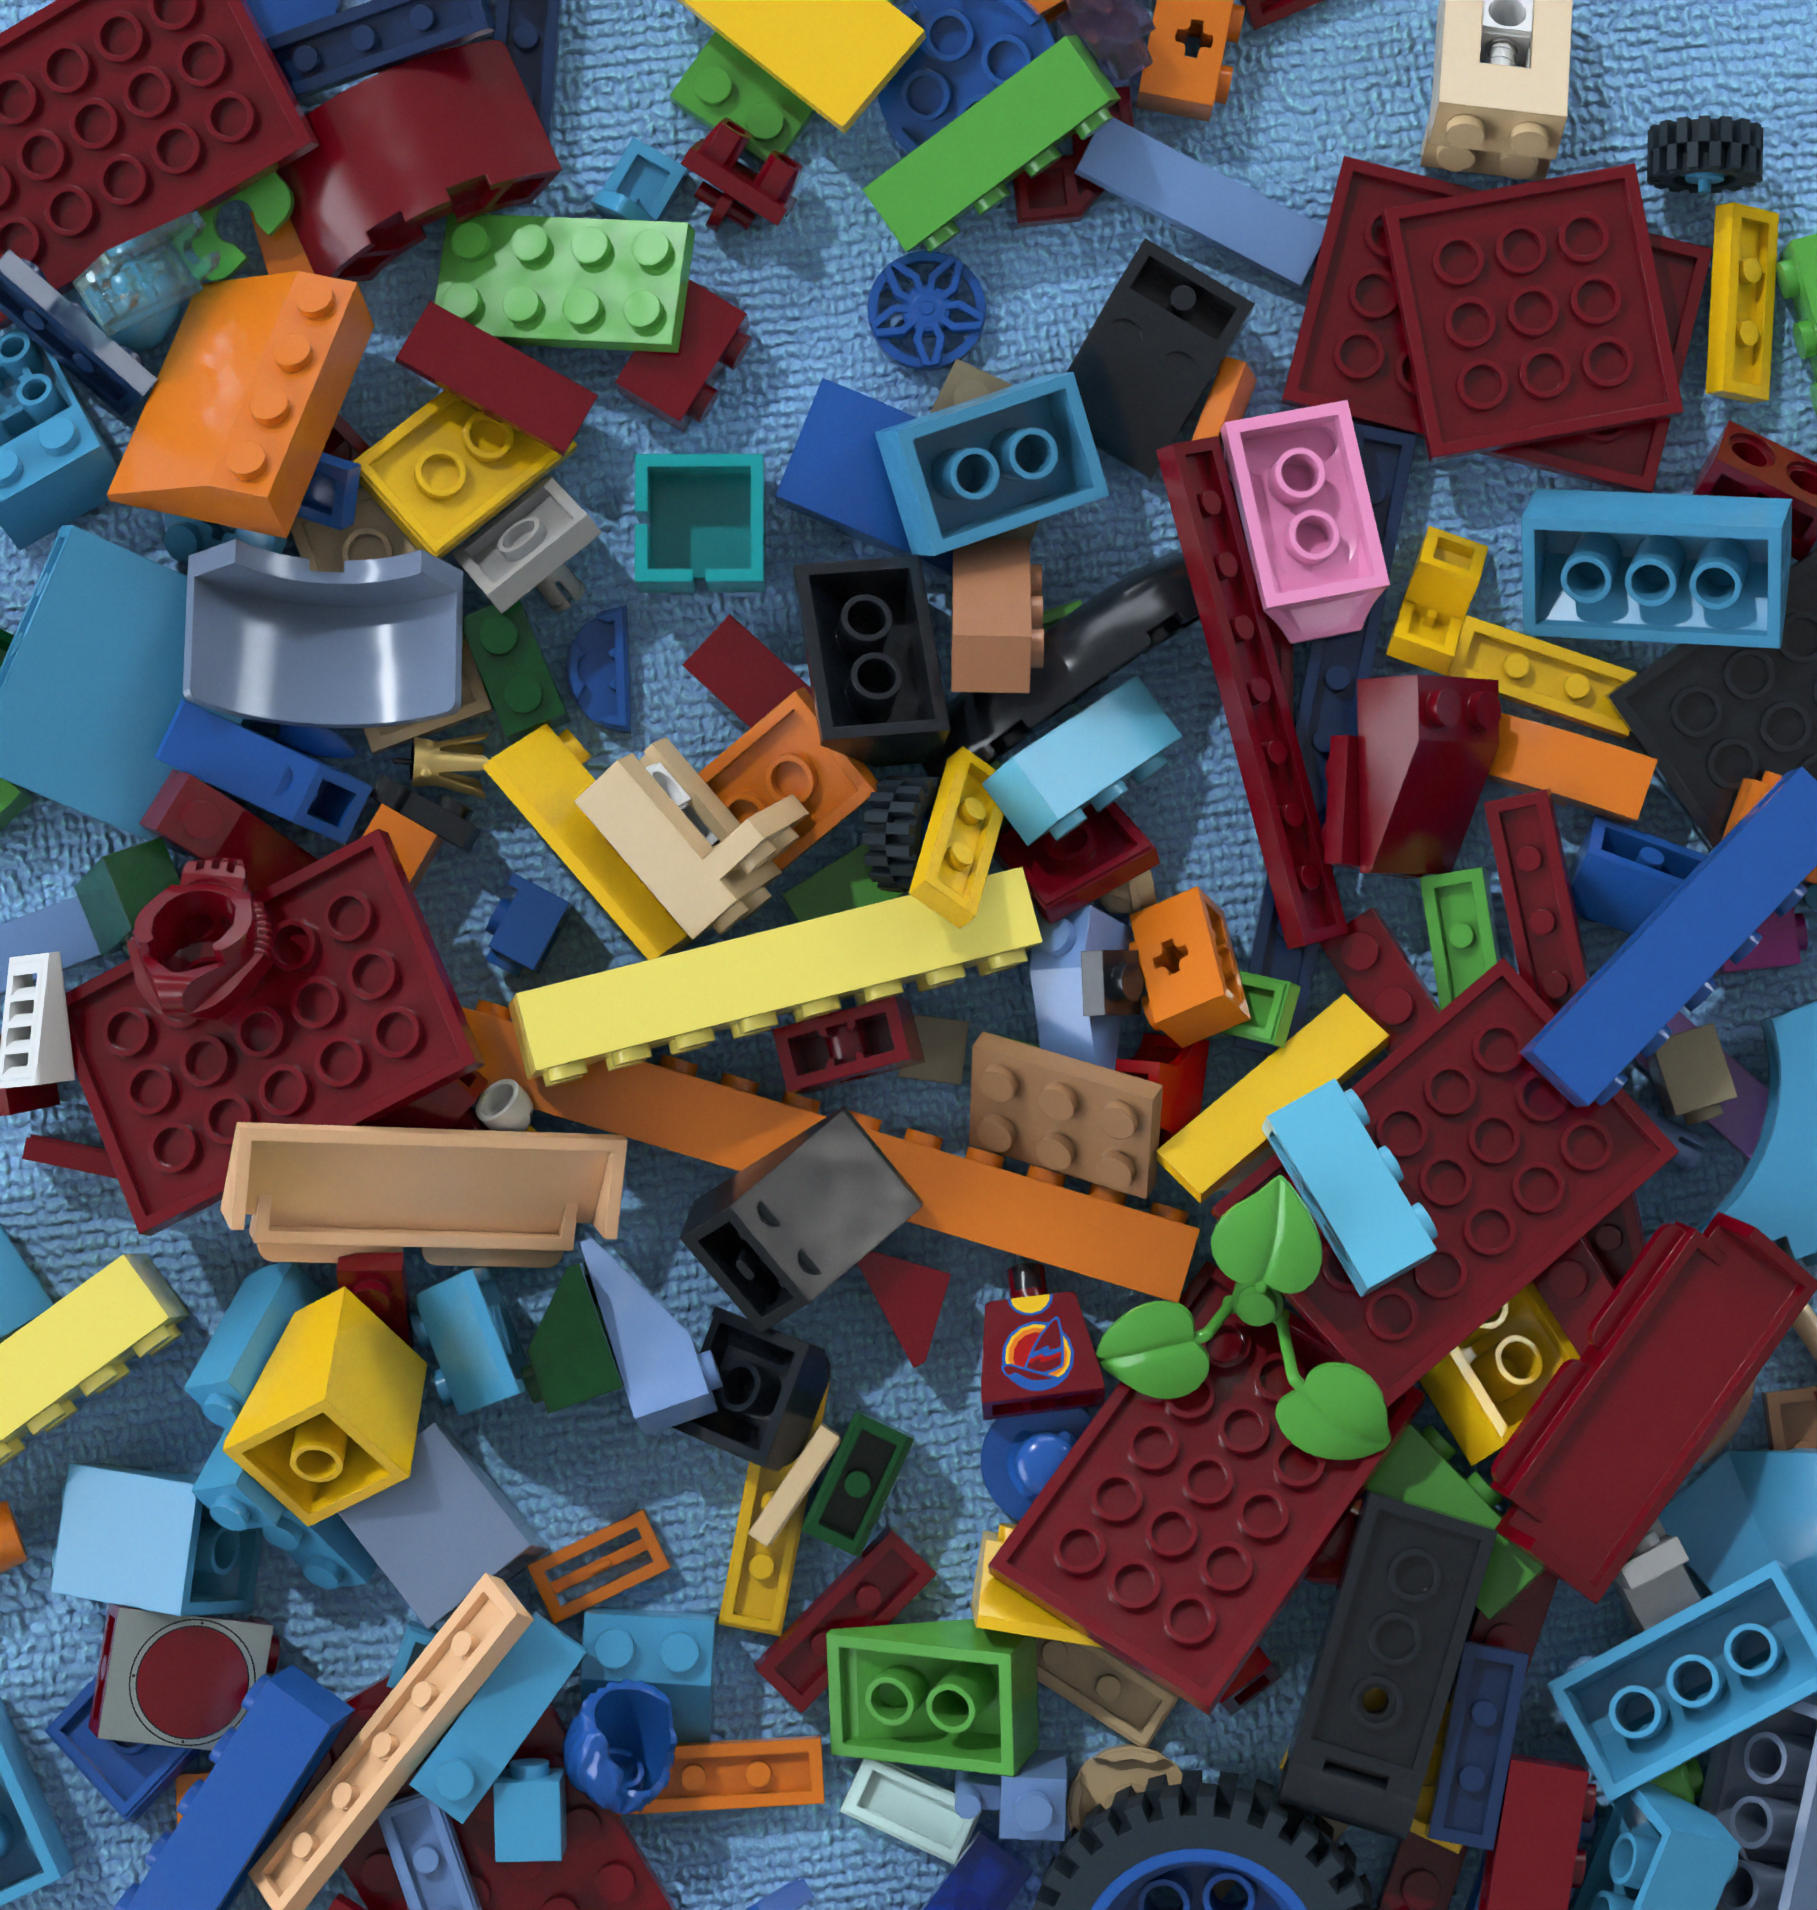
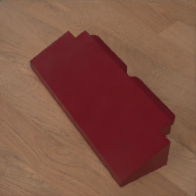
[1489,1212,1817,1605]

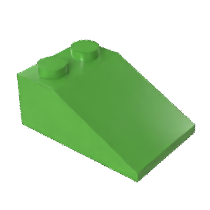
[826,1619,1039,1777]

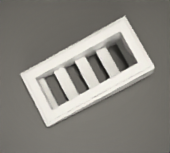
[0,951,75,1089]

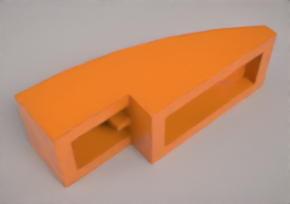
[1486,713,1658,825]

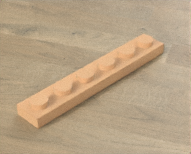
[248,1573,534,1910]

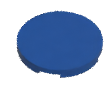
[877,0,1057,154]

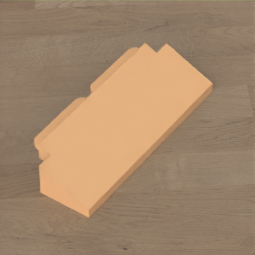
[220,1122,628,1268]

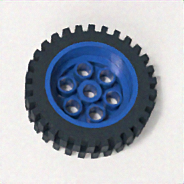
[1032,1770,1378,1910]

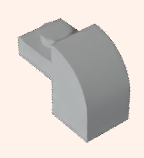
[1612,1518,1701,1633]

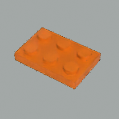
[698,687,879,871]

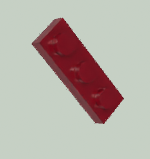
[753,1525,937,1713]

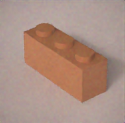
[951,539,1044,693]

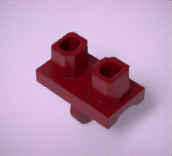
[681,117,803,232]

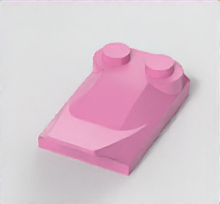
[1220,400,1390,644]

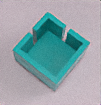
[635,454,766,593]

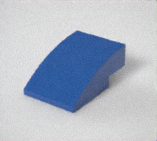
[775,378,953,577]

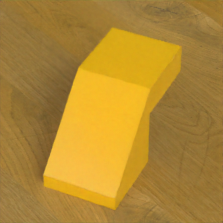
[1386,526,1488,676]

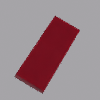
[395,301,598,456]
[682,614,813,729]

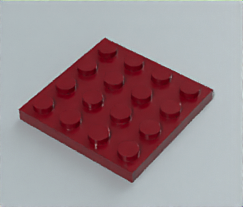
[1381,163,1684,462]

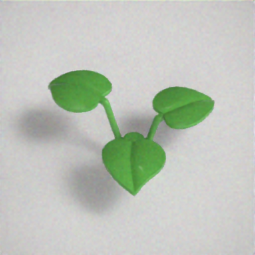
[1096,1175,1391,1460]

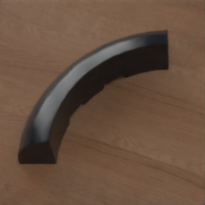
[922,553,1200,779]

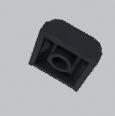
[672,1306,830,1472]

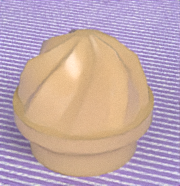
[1097,869,1156,915]

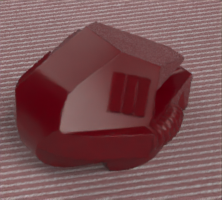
[127,857,273,1020]

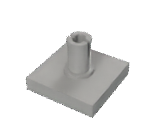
[451,475,602,614]

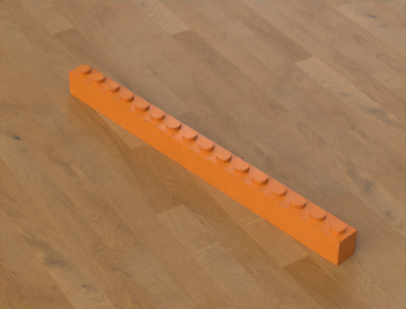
[462,999,1200,1303]

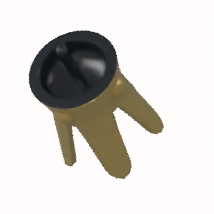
[392,732,489,799]

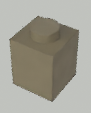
[1646,1023,1738,1125]

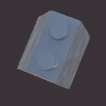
[338,1422,550,1630]

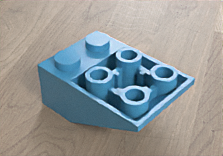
[0,327,119,551]

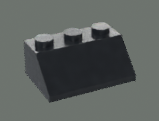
[792,555,950,767]

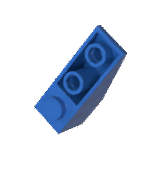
[154,699,373,845]

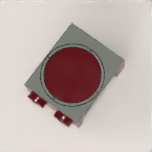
[88,1603,280,1751]

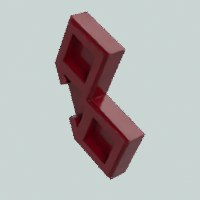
[1012,86,1134,228]

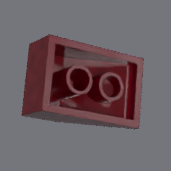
[1357,674,1501,875]

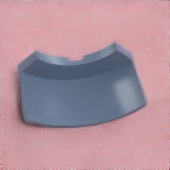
[183,539,463,729]

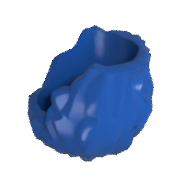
[562,1678,678,1815]

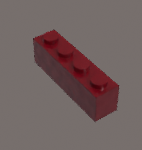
[1477,1753,1596,1910]

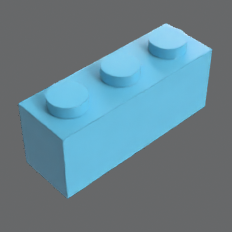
[982,675,1182,846]
[1261,1078,1438,1298]

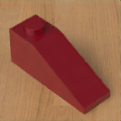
[139,769,318,895]

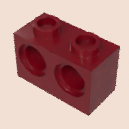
[1692,420,1817,560]

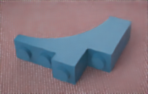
[1695,999,1817,1267]
[183,1262,378,1589]

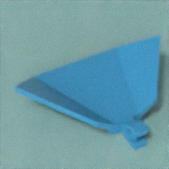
[1658,1448,1817,1697]

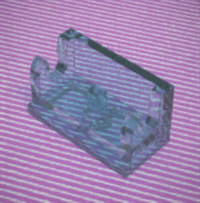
[72,210,220,337]

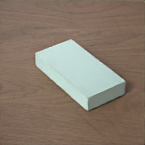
[840,1759,982,1866]

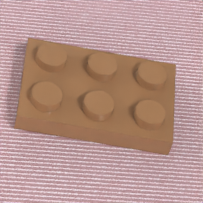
[969,1031,1163,1199]

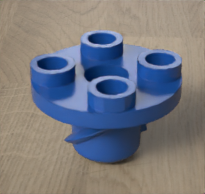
[980,1408,1093,1521]

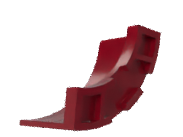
[276,40,562,282]

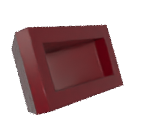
[857,1250,951,1368]

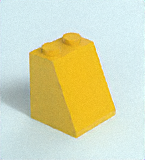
[222,1286,427,1527]

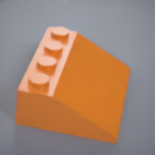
[106,271,375,539]

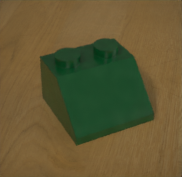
[521,1262,624,1414]

